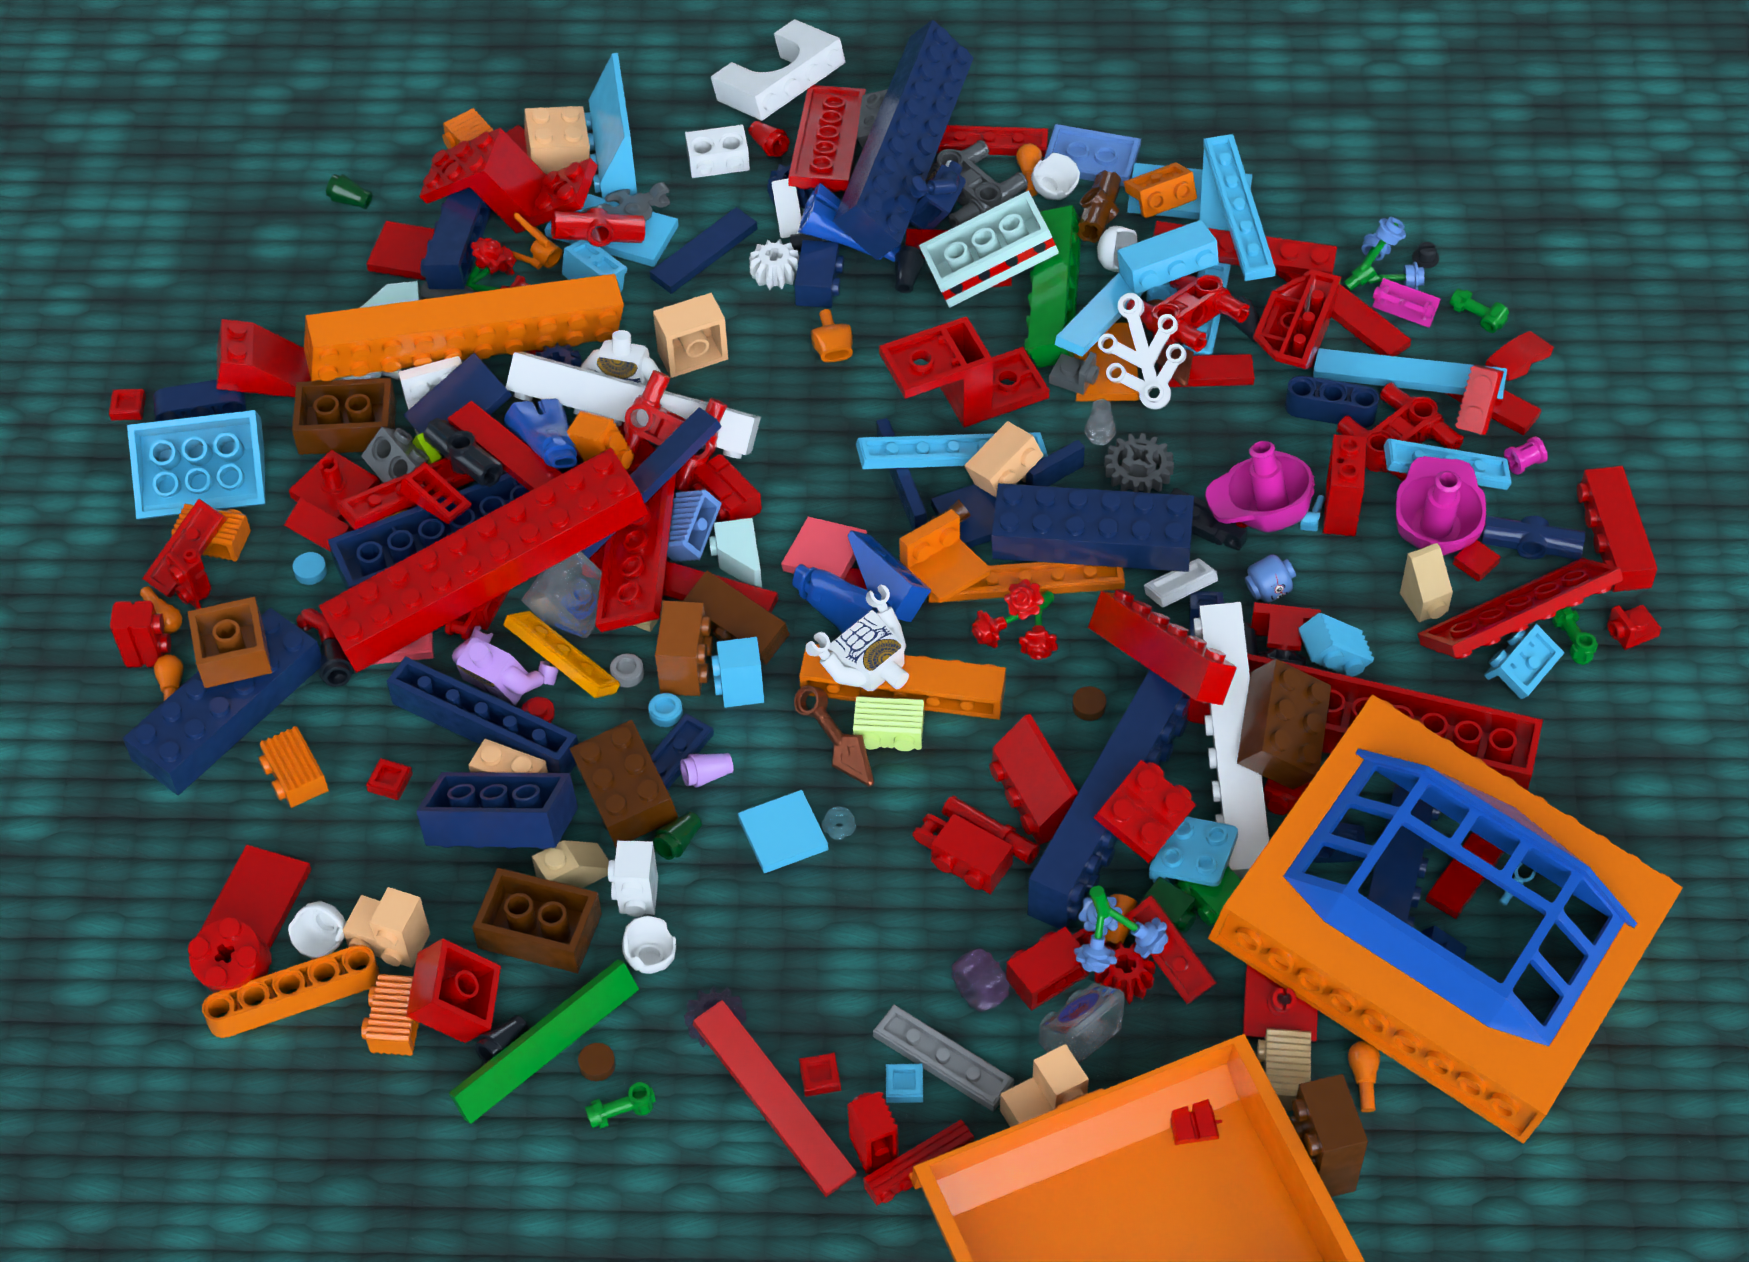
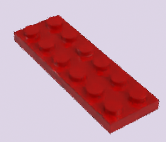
[788,85,866,192]
[595,463,676,633]
[1417,558,1623,659]

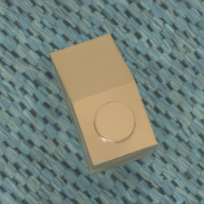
[1400,543,1453,622]
[532,840,609,888]

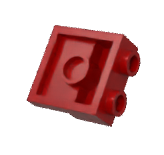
[1093,760,1196,863]

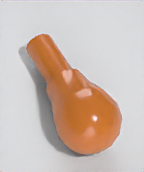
[1016,143,1042,197]
[140,586,182,634]
[154,654,184,701]
[1347,1041,1381,1113]

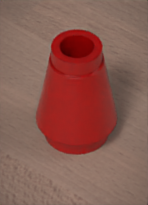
[749,121,789,157]

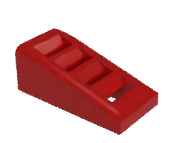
[399,462,472,524]

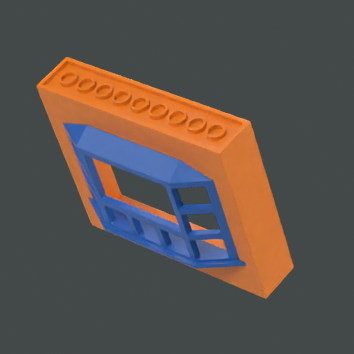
[1208,694,1683,1144]

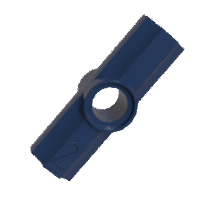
[1481,515,1585,560]

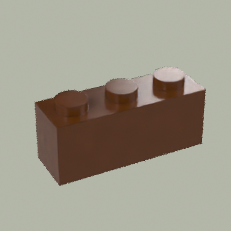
[683,571,790,665]

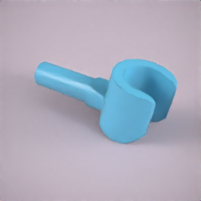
[1300,495,1325,531]
[1499,862,1536,906]

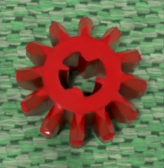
[1094,941,1155,1004]

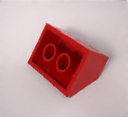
[989,714,1078,845]

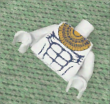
[567,330,662,408]
[805,585,909,691]

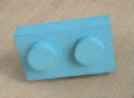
[1149,817,1238,887]

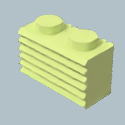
[853,696,924,751]

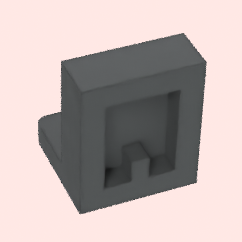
[1049,352,1100,395]

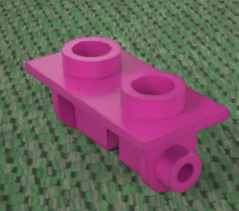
[1372,278,1441,328]

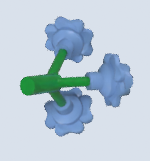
[1074,885,1168,973]

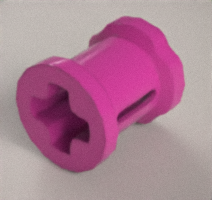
[1504,436,1548,475]

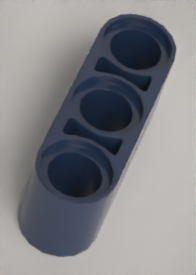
[1285,376,1379,428]
[153,379,246,422]

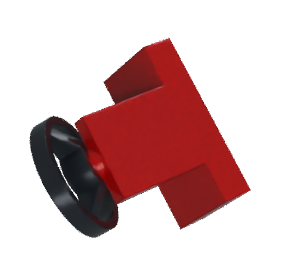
[1251,602,1321,666]

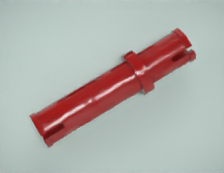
[942,795,1040,865]

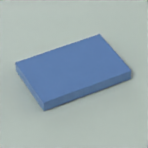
[1044,124,1141,187]

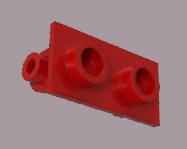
[166,549,211,609]

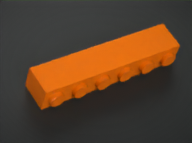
[799,643,1006,720]

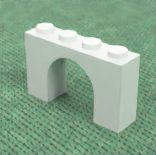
[711,19,846,121]

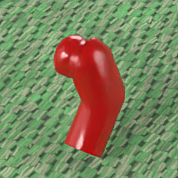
[296,608,336,642]

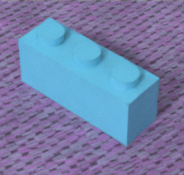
[1117,220,1219,294]

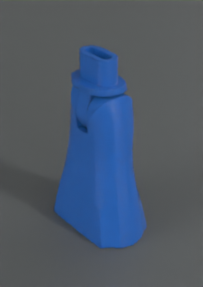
[798,183,901,262]
[504,398,577,468]
[792,564,893,634]

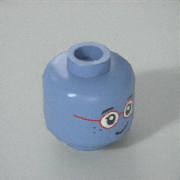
[1244,554,1296,603]

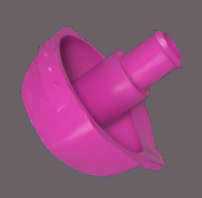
[1205,441,1315,533]
[1396,456,1486,555]

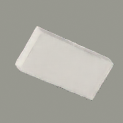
[1144,558,1218,607]

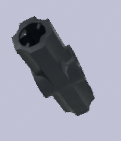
[423,418,503,488]

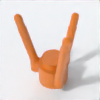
[511,213,562,270]

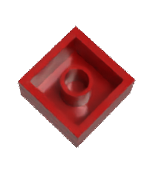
[406,938,501,1043]

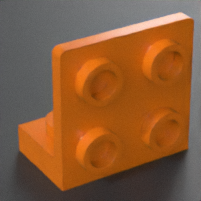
[899,509,991,603]

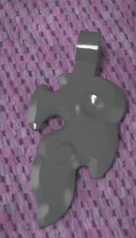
[580,182,670,221]

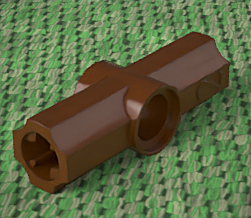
[1077,170,1121,243]

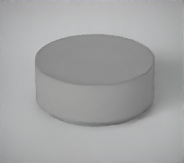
[610,653,644,688]

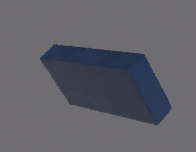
[1026,440,1085,487]

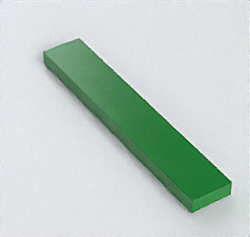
[449,959,639,1124]

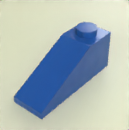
[848,531,931,622]

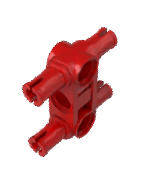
[1126,275,1250,352]
[623,370,728,491]
[1337,382,1464,482]

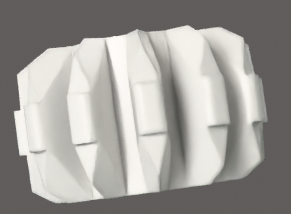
[749,239,800,290]

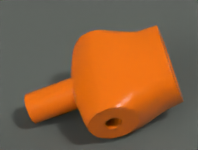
[811,309,853,362]

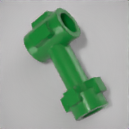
[1449,288,1509,333]
[1552,607,1598,665]
[585,1082,656,1129]

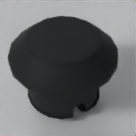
[1412,242,1439,268]

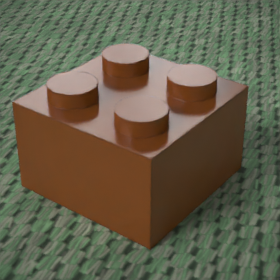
[187,597,272,688]
[655,601,713,696]

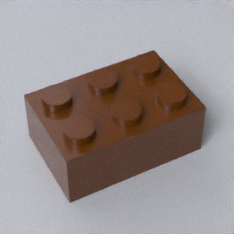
[292,378,397,455]
[1237,659,1331,790]
[569,719,678,848]
[472,868,602,974]
[1289,1074,1368,1197]

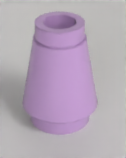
[680,753,733,788]

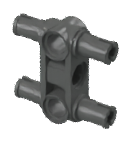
[926,140,1028,228]

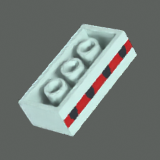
[919,191,1059,308]

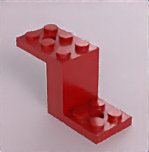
[419,128,598,234]
[879,316,1050,428]

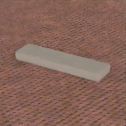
[873,1005,1014,1112]

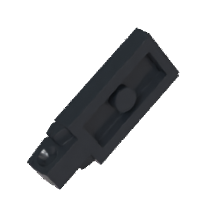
[1170,488,1247,551]

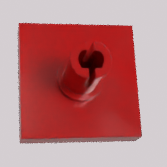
[289,450,380,522]
[1242,964,1318,1042]

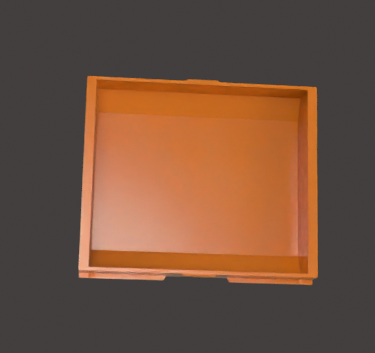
[909,1034,1365,1262]

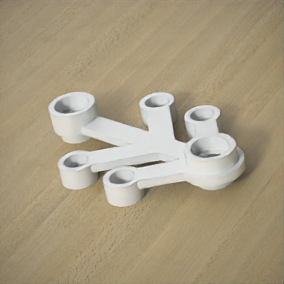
[1098,293,1187,410]

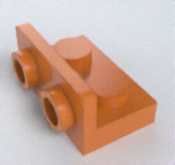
[1124,162,1197,218]

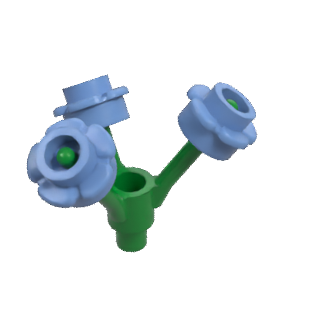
[1343,217,1424,291]

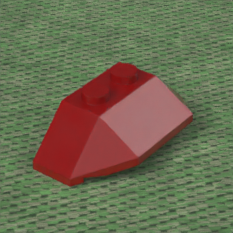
[1253,269,1341,369]

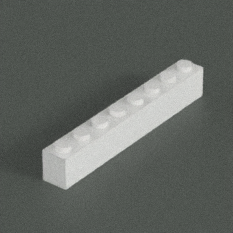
[506,352,761,459]
[1193,602,1269,879]

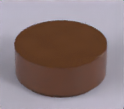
[1072,686,1106,721]
[578,1043,616,1081]

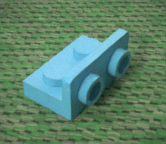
[1484,624,1564,699]

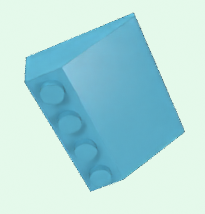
[584,53,637,198]
[127,410,266,520]

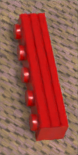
[863,1119,974,1206]

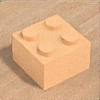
[524,106,590,174]
[653,293,728,378]

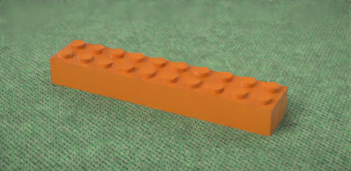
[304,274,624,381]

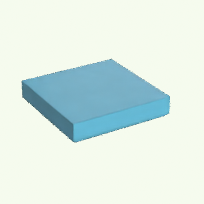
[738,790,828,874]

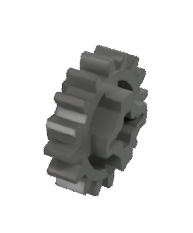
[1104,433,1174,493]

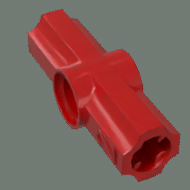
[551,208,645,247]

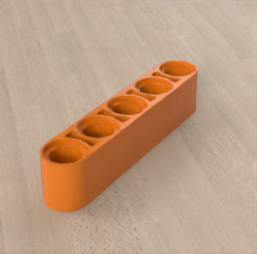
[202,945,380,1038]

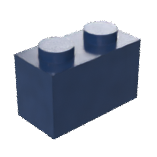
[795,240,844,308]

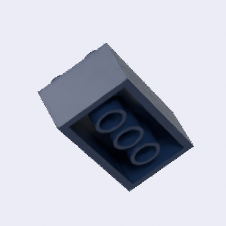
[416,772,578,849]

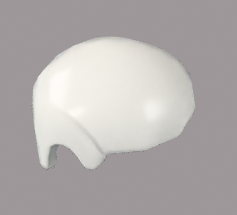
[1031,153,1080,200]
[1097,226,1138,272]
[288,901,346,959]
[622,916,676,974]

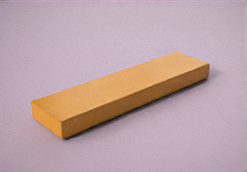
[503,611,620,698]

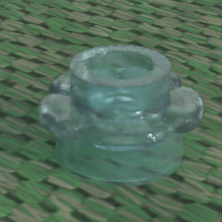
[822,806,856,840]

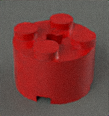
[188,917,272,993]

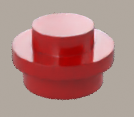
[521,697,555,723]

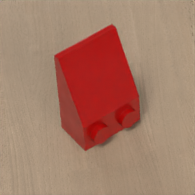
[216,319,311,397]

